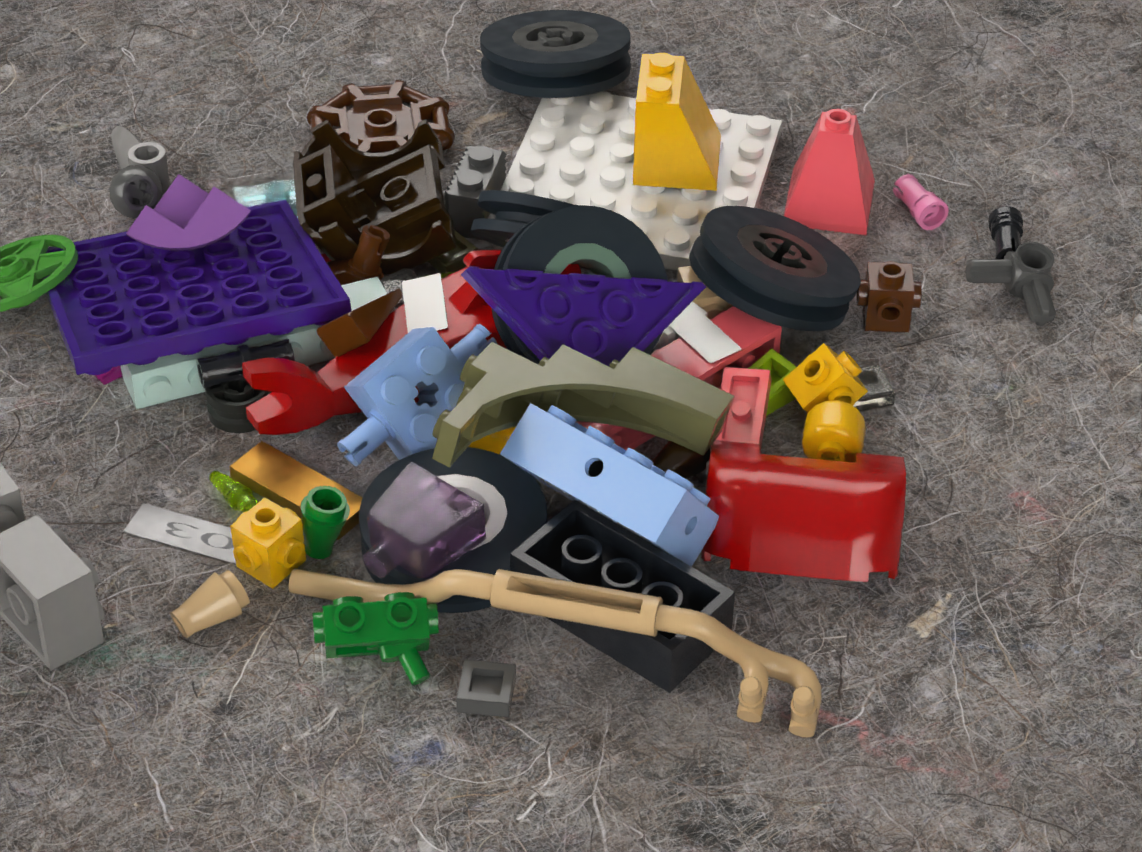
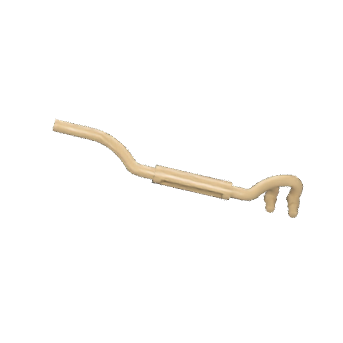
[289,568,821,737]

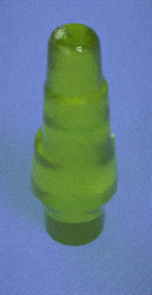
[209,471,259,512]

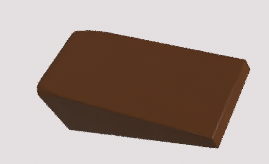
[317,288,403,357]

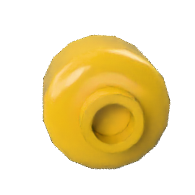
[802,400,866,462]

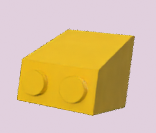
[633,52,721,191]

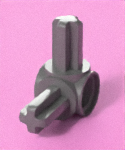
[966,242,1056,326]

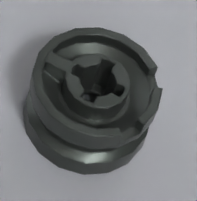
[205,379,271,433]

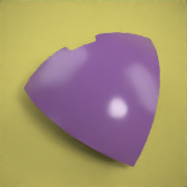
[126,174,251,251]

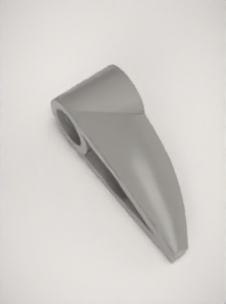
[111,126,170,194]

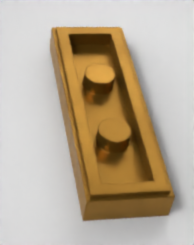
[229,441,363,540]

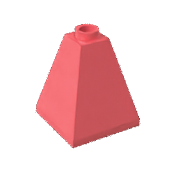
[784,109,875,235]

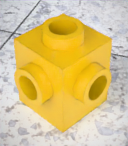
[783,343,868,413]
[230,498,306,589]

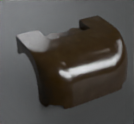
[293,119,457,274]

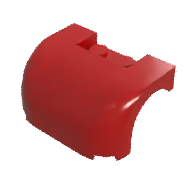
[701,440,906,582]

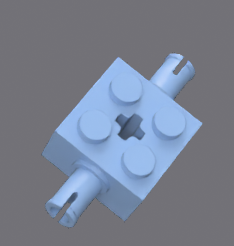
[337,324,497,466]

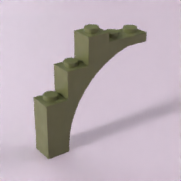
[432,342,734,468]

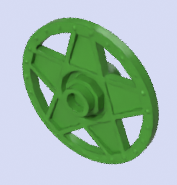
[0,235,78,312]

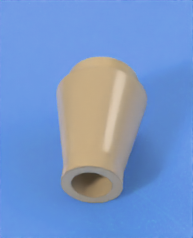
[170,570,250,638]

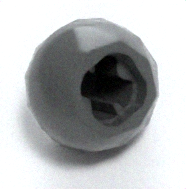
[109,165,163,219]

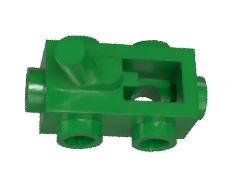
[312,592,439,685]

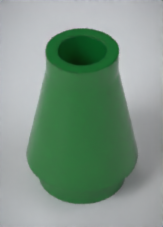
[300,486,350,559]

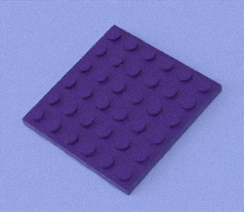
[41,199,351,375]

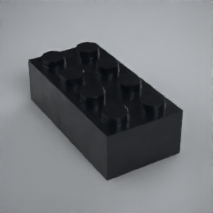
[510,499,735,693]

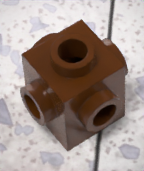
[856,261,922,333]

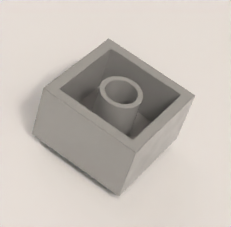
[0,514,105,671]

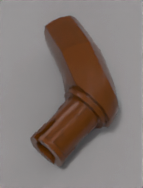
[327,225,390,285]

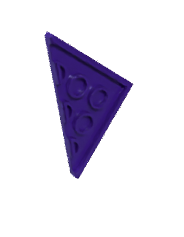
[461,266,706,366]

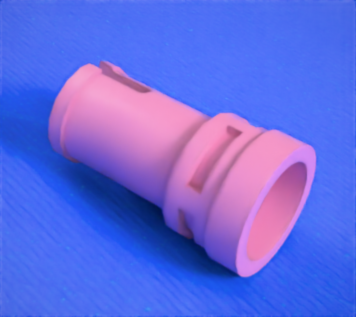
[893,174,949,230]

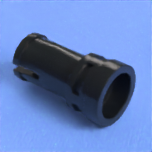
[988,206,1023,259]

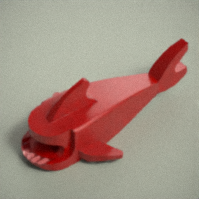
[242,250,582,435]

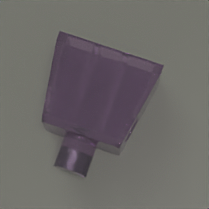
[363,462,486,578]

